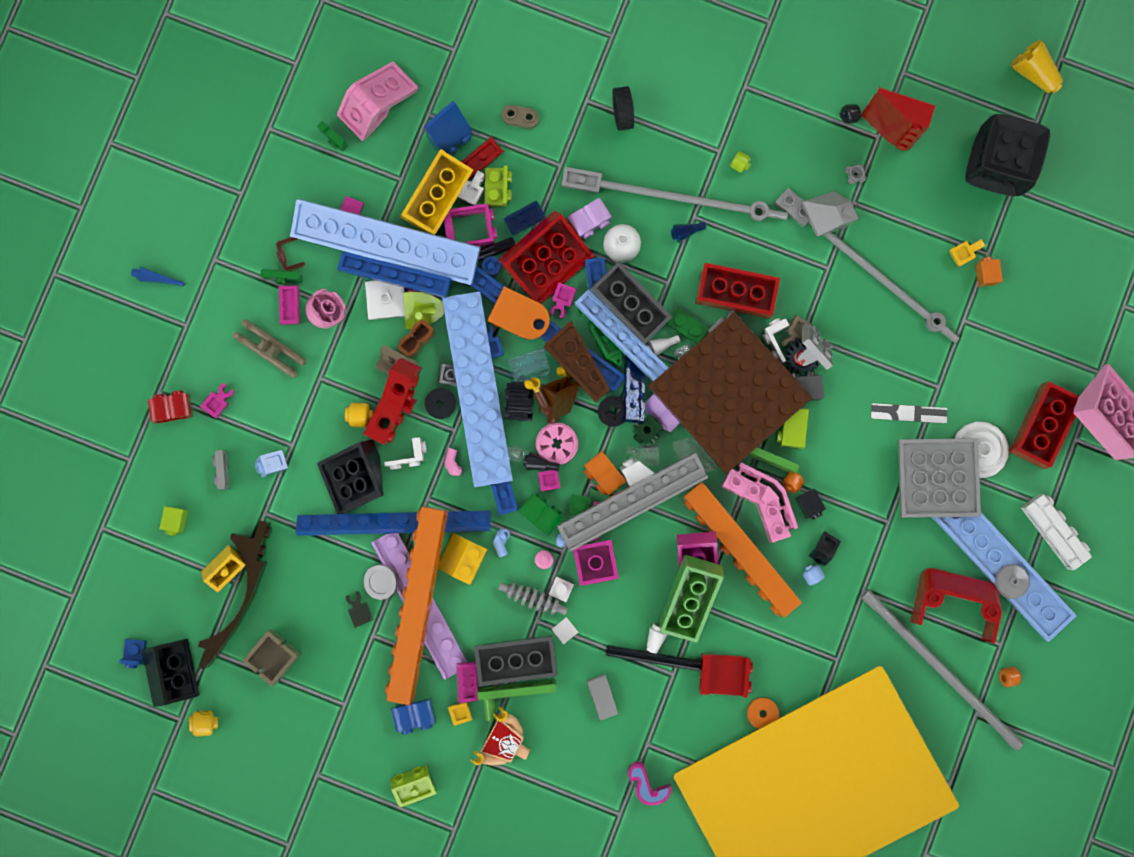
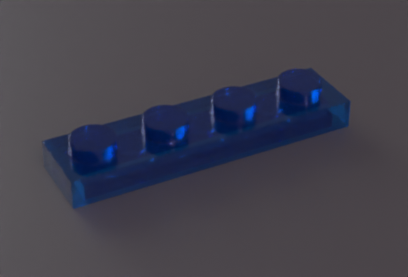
[624,355,645,424]

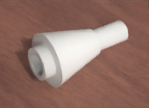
[646,335,680,356]

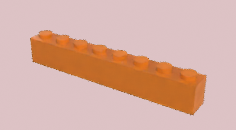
[683,482,802,618]

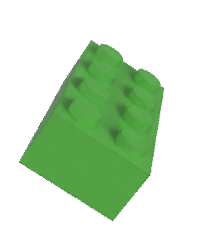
[659,555,724,643]

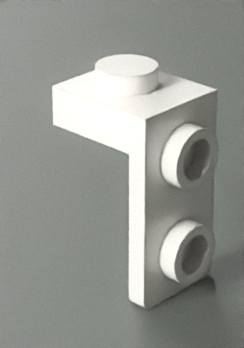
[762,318,789,364]
[384,437,427,470]

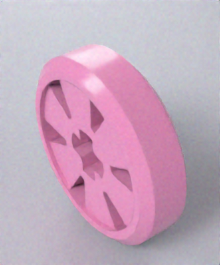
[536,423,578,465]

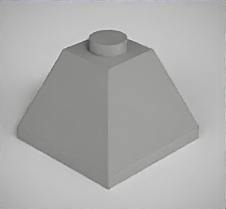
[802,191,858,237]

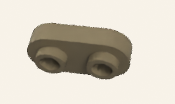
[502,105,539,129]

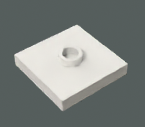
[365,281,405,320]

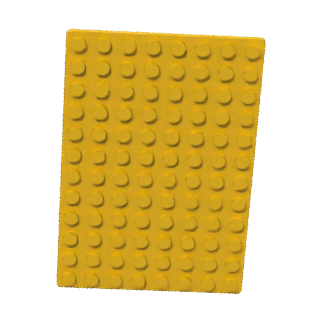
[674,666,959,857]

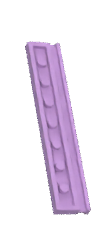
[371,533,468,680]

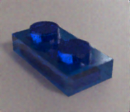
[503,200,546,236]

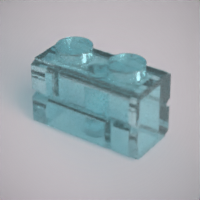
[507,348,551,382]

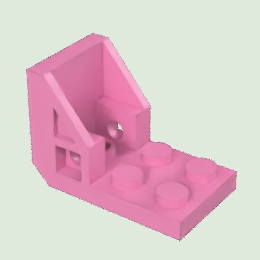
[337,61,419,141]

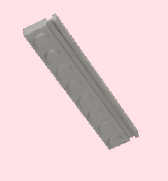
[557,452,708,552]

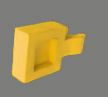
[949,239,986,267]

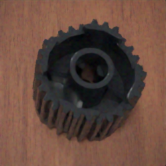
[504,382,535,421]

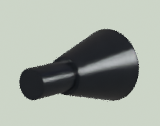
[523,452,560,471]

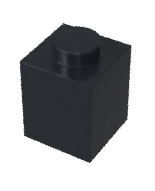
[795,489,826,520]

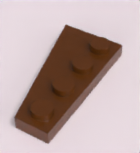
[543,320,610,403]

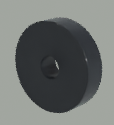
[425,388,456,419]

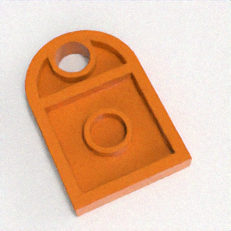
[487,287,550,340]

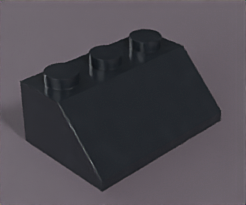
[141,638,200,707]

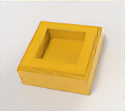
[448,702,473,726]

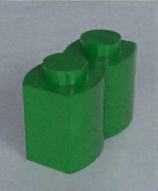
[518,493,563,536]

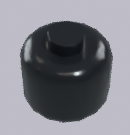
[840,104,861,124]

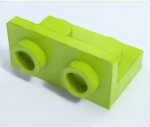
[485,165,512,207]
[391,765,437,808]

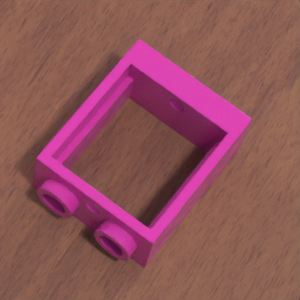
[444,203,497,247]

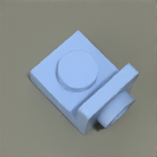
[255,450,288,478]

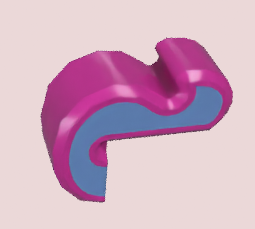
[628,761,671,806]

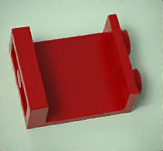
[699,653,753,698]

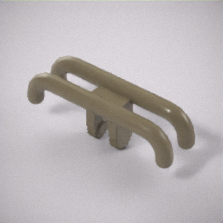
[233,319,306,378]

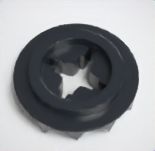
[598,396,628,427]

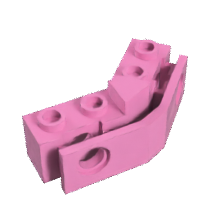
[721,463,798,543]

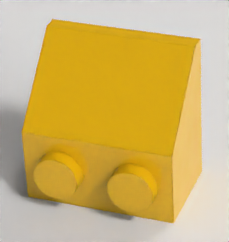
[438,533,488,585]

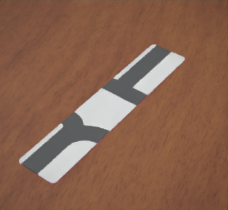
[871,403,947,423]

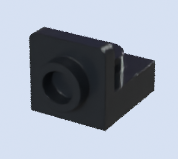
[809,531,841,566]

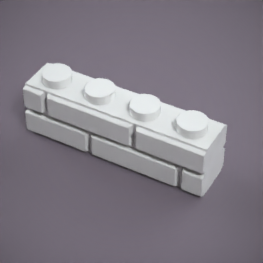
[1021,494,1092,570]

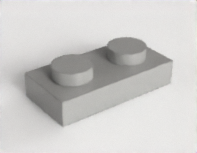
[212,450,230,490]

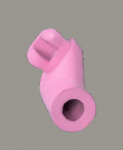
[444,448,462,476]

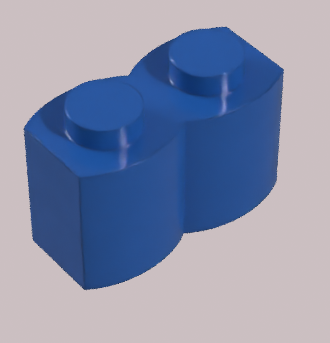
[391,699,436,735]

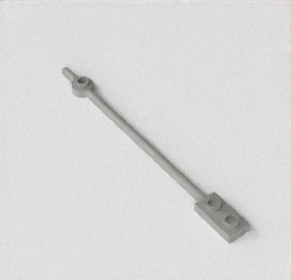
[561,167,788,222]
[775,188,960,343]

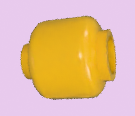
[345,402,374,428]
[189,710,218,737]

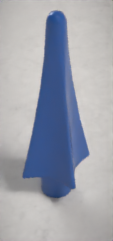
[131,266,185,286]

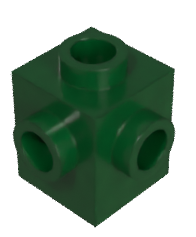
[632,414,663,445]

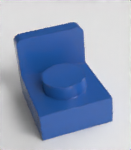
[119,638,147,668]

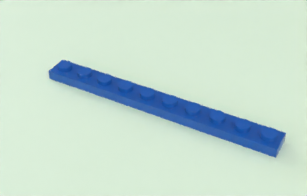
[470,266,626,392]
[296,511,491,536]

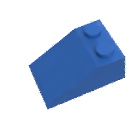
[424,101,473,156]

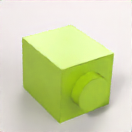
[159,506,189,536]

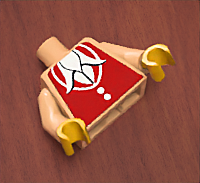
[470,706,531,765]

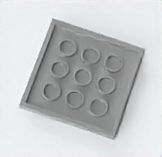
[898,438,981,518]

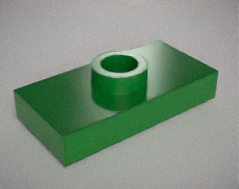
[260,269,303,285]

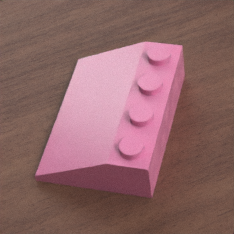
[1073,364,1134,460]

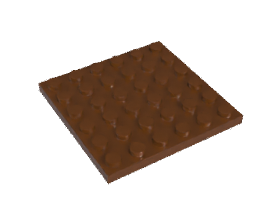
[648,312,812,474]

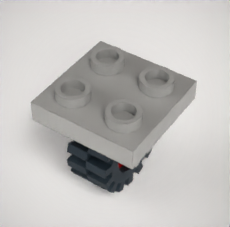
[786,322,833,374]

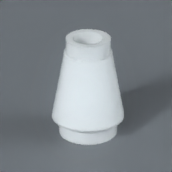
[646,623,668,654]

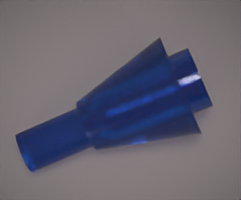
[671,222,706,243]

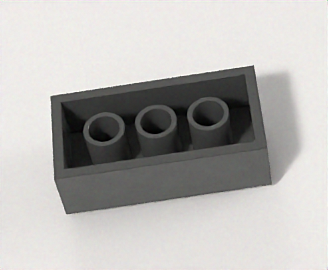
[590,261,672,344]
[474,635,558,686]

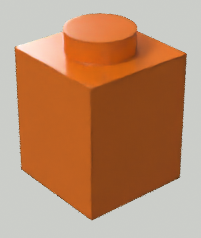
[975,257,1003,287]

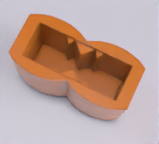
[583,451,626,496]

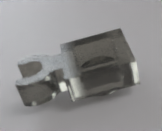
[346,591,374,628]

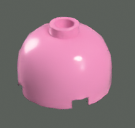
[306,289,345,329]

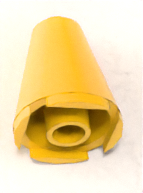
[1010,40,1063,93]

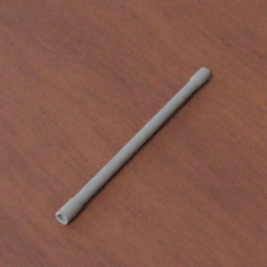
[861,589,1024,751]

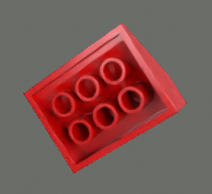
[861,87,936,151]
[498,210,595,304]

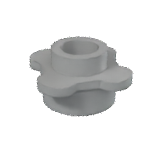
[845,164,866,185]

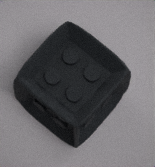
[965,114,1050,196]

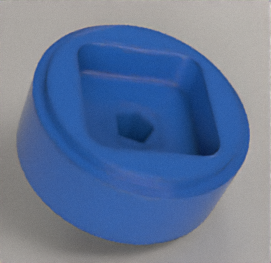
[482,256,501,276]

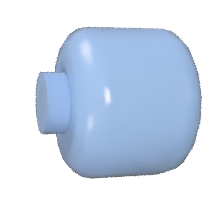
[803,564,825,586]

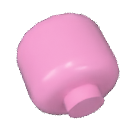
[535,550,554,569]

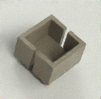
[242,629,302,687]

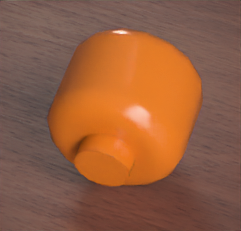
[782,472,804,493]
[999,667,1022,687]

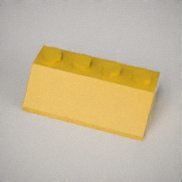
[400,149,473,235]

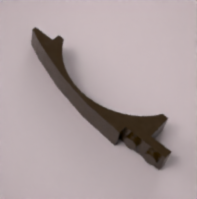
[198,520,272,669]

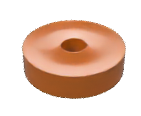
[747,697,779,729]

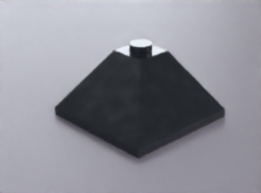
[317,439,384,514]

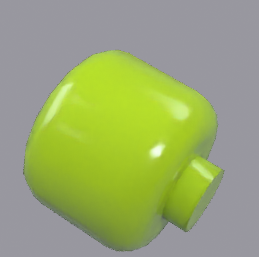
[730,151,751,173]

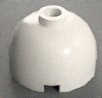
[603,224,641,263]

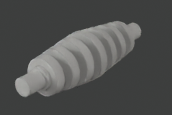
[498,582,568,615]

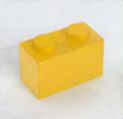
[201,545,246,593]

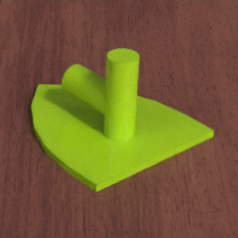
[403,291,445,329]

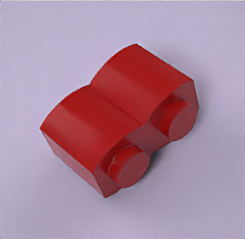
[148,390,193,424]

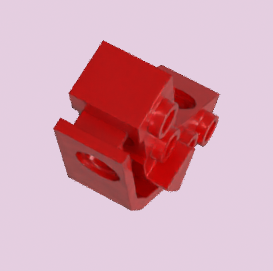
[363,358,422,446]

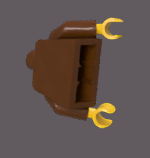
[525,367,580,424]

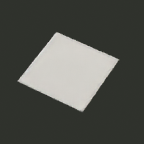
[552,617,578,644]

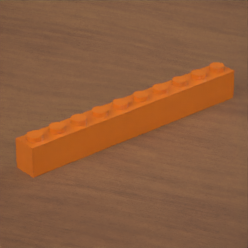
[385,506,448,705]

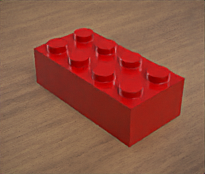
[695,263,780,319]
[1009,381,1079,469]

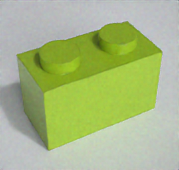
[776,409,809,449]

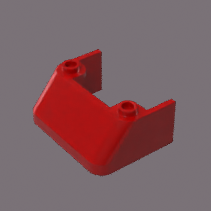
[910,568,1002,643]

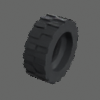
[612,86,634,131]

